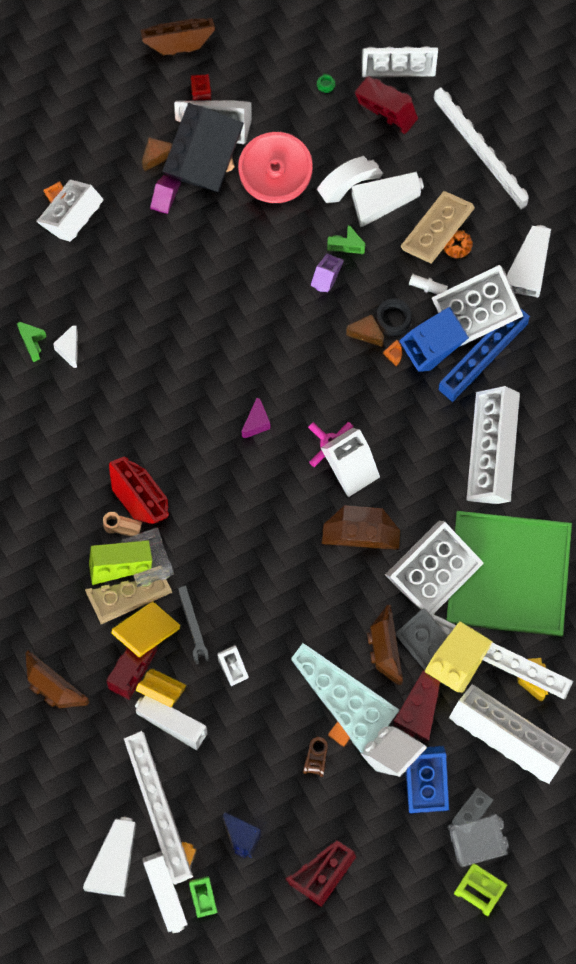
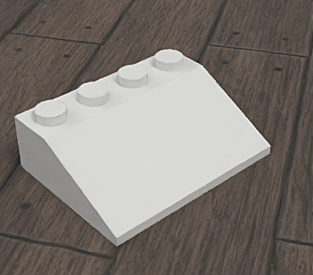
[362,47,438,77]
[432,265,523,347]
[385,521,484,616]

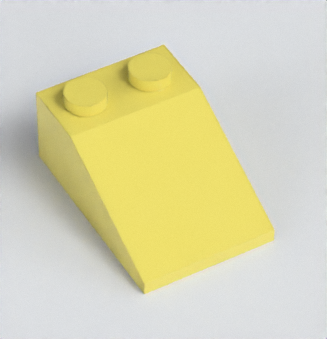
[425,621,493,693]

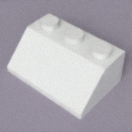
[37,180,104,242]

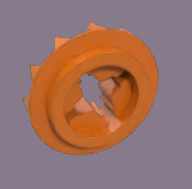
[443,230,472,258]

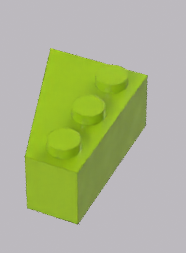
[89,540,152,585]

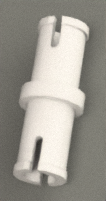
[409,274,448,294]

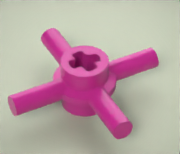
[308,422,353,467]

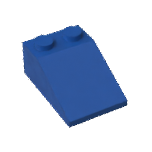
[405,746,449,813]

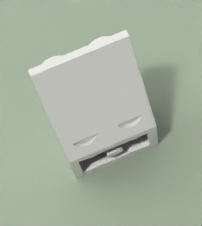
[321,428,380,497]

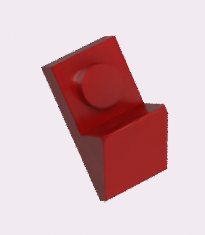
[191,74,211,101]

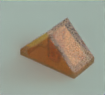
[142,138,172,171]
[346,315,384,346]

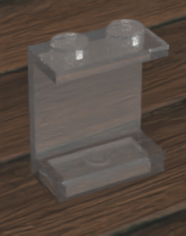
[121,528,174,587]
[448,813,509,867]

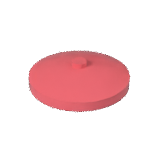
[238,132,313,203]

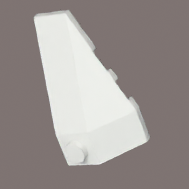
[175,101,251,144]

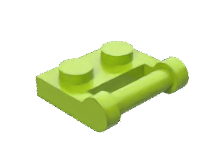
[454,863,507,916]

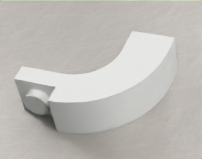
[317,156,383,203]

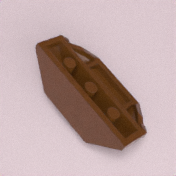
[141,18,215,55]
[322,505,400,550]
[367,605,403,685]
[26,650,90,708]

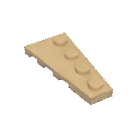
[85,574,172,624]

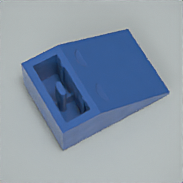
[399,307,469,372]

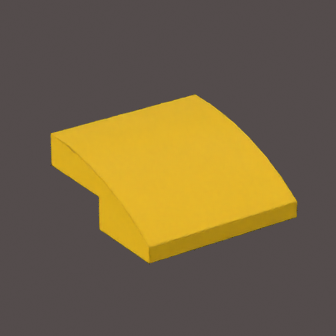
[136,669,187,707]

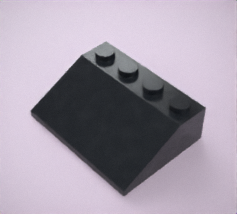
[162,103,244,192]

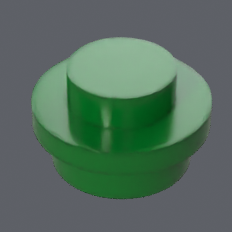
[317,75,335,93]

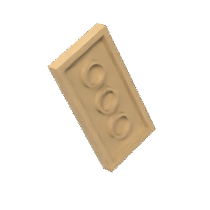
[401,191,474,263]

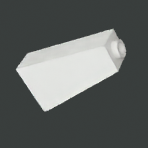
[351,172,423,227]
[507,225,551,297]
[135,695,207,750]
[83,817,136,897]
[142,851,187,933]

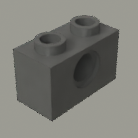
[452,788,493,835]

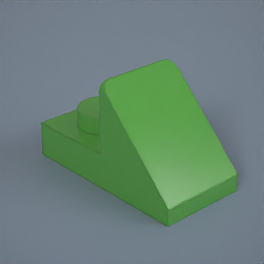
[327,225,365,254]
[17,322,47,362]
[189,876,217,918]

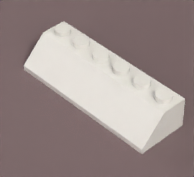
[467,386,520,504]
[449,684,572,784]

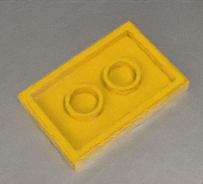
[111,601,180,657]

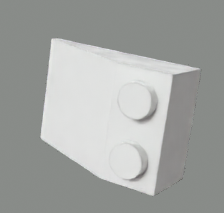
[361,726,427,776]

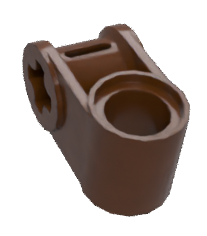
[303,737,327,777]

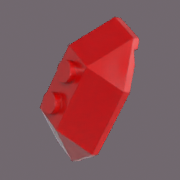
[109,456,169,524]

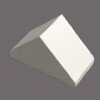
[53,326,78,368]
[217,646,249,686]

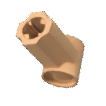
[103,512,142,539]

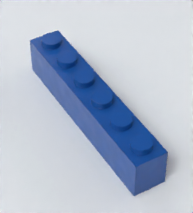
[439,308,530,402]

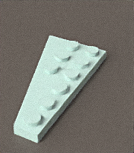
[292,643,399,754]

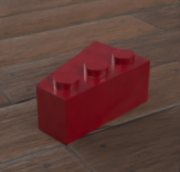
[355,76,418,134]
[106,645,158,700]
[394,670,440,745]
[286,841,356,907]

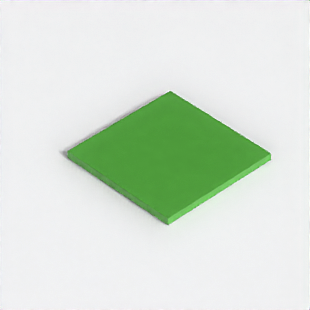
[446,511,572,636]

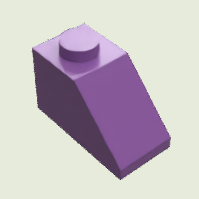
[311,254,344,292]

